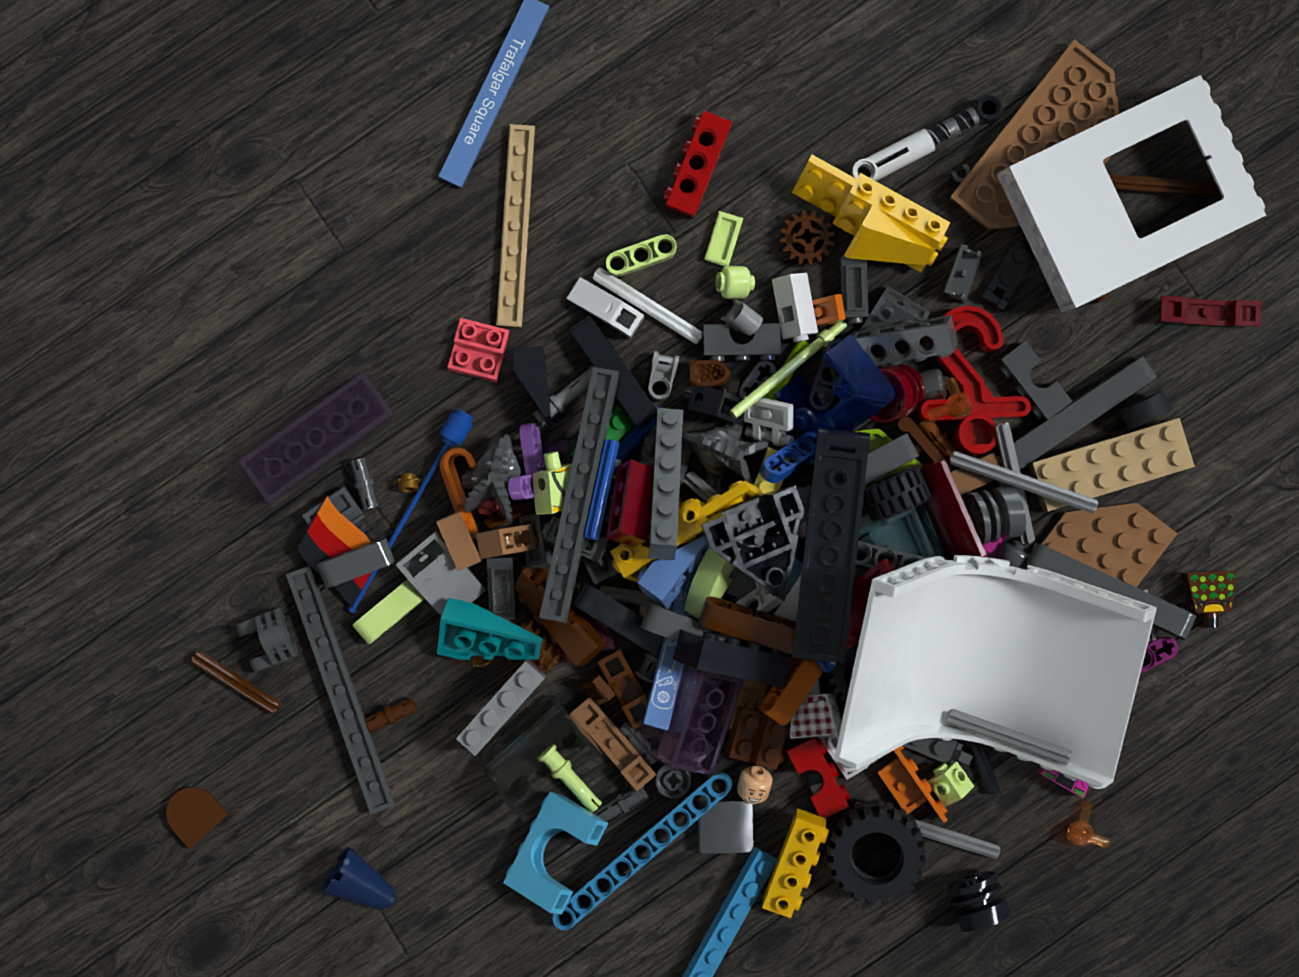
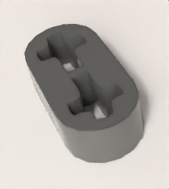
[739,361,776,399]

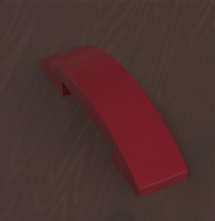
[1159,296,1261,327]

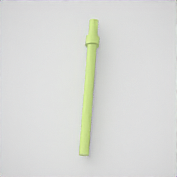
[729,320,847,419]

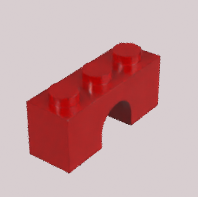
[786,737,850,818]

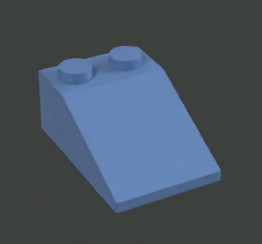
[637,535,709,610]

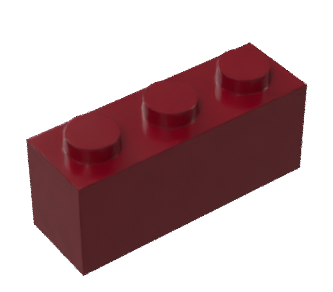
[606,459,654,547]

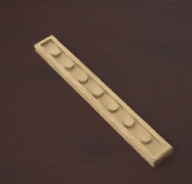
[496,124,535,328]

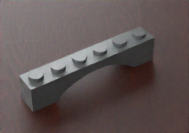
[648,408,683,560]

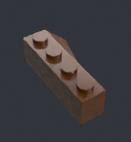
[514,567,607,666]

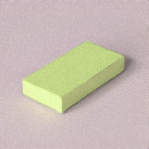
[704,211,743,266]

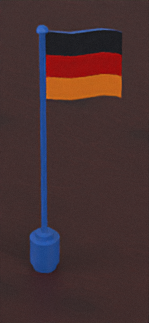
[297,408,474,613]

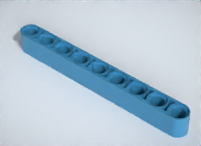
[553,772,732,931]

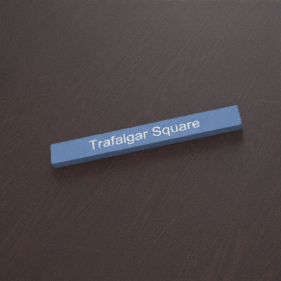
[438,0,549,189]

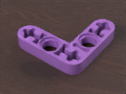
[508,422,545,501]

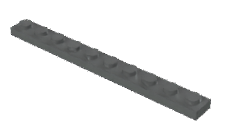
[539,367,620,624]
[286,566,396,815]

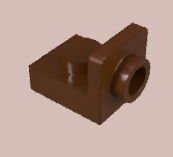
[580,670,616,705]

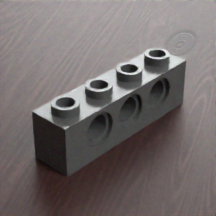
[848,315,958,370]

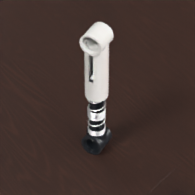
[850,94,1002,181]

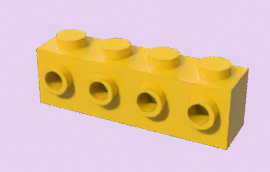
[762,809,829,918]

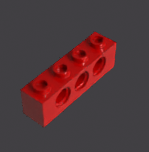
[663,110,732,219]

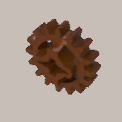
[779,210,835,266]

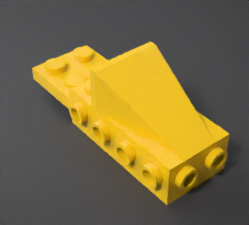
[792,155,950,273]
[610,481,763,582]

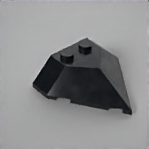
[701,485,804,602]

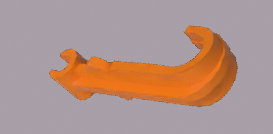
[440,448,479,541]

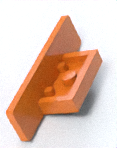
[877,745,948,823]

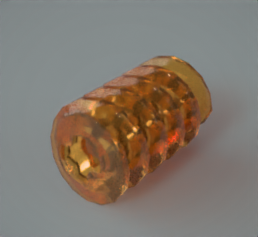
[521,620,564,675]

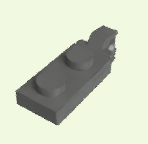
[903,738,973,765]

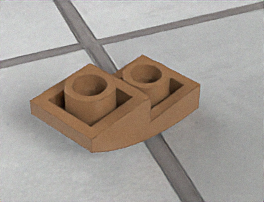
[436,511,481,571]

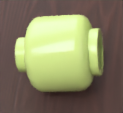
[716,266,755,299]

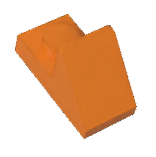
[812,294,846,327]

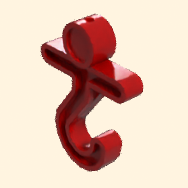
[917,305,1031,457]

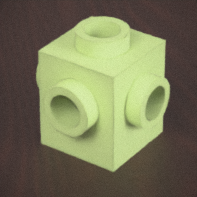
[927,761,974,807]

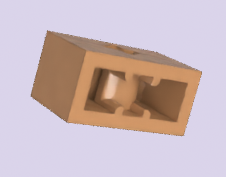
[476,524,537,559]

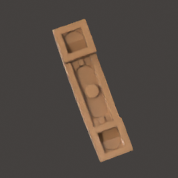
[571,697,657,791]

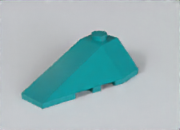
[437,598,543,660]

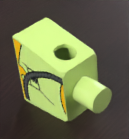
[532,452,572,515]

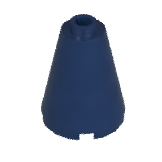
[322,847,396,911]

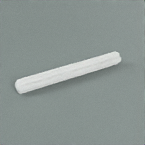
[593,268,703,344]

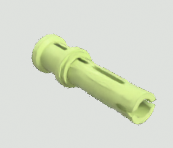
[537,744,602,812]

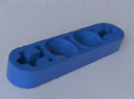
[760,428,818,483]

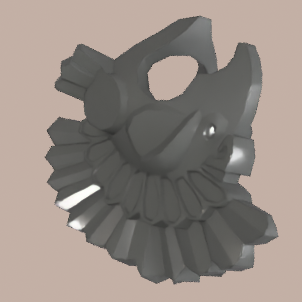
[682,422,768,487]
[461,434,528,522]

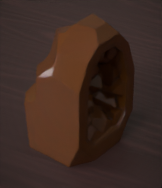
[690,360,731,387]

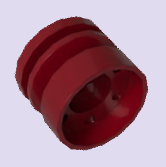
[858,364,925,423]

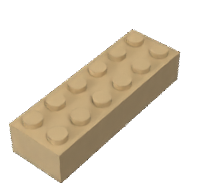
[1028,418,1195,512]

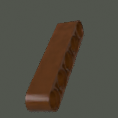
[698,596,811,660]

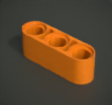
[761,657,823,726]

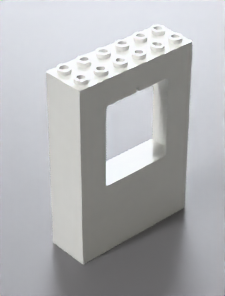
[996,75,1266,312]

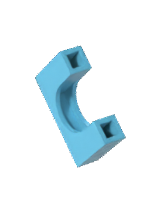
[503,792,608,915]

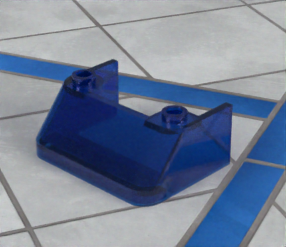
[774,334,895,433]

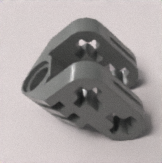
[235,608,300,673]

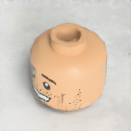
[737,766,773,804]

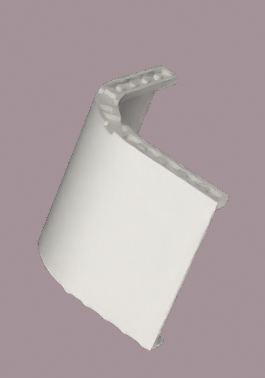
[834,555,1157,789]

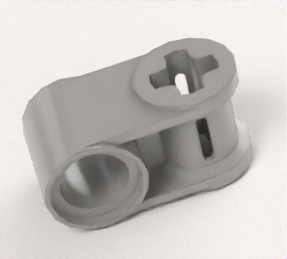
[720,299,763,335]
[648,351,680,402]

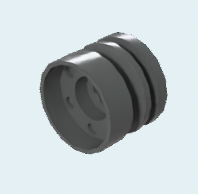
[964,484,1026,545]

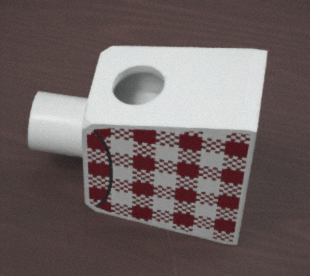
[790,679,842,739]

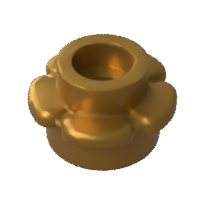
[396,473,421,493]

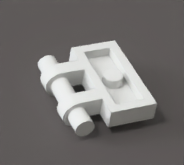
[744,396,794,447]

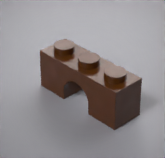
[597,648,648,729]

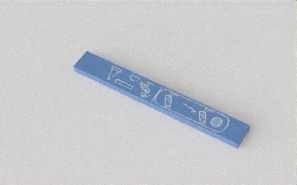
[642,572,696,731]

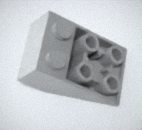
[396,532,486,616]

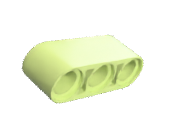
[606,234,677,277]
[352,580,425,645]

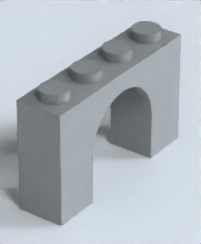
[456,660,547,756]

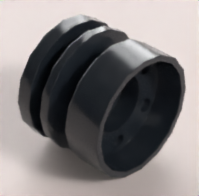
[945,871,1012,932]

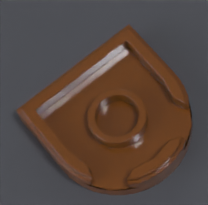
[166,787,229,849]

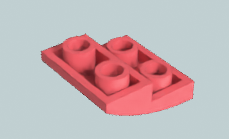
[447,318,509,383]

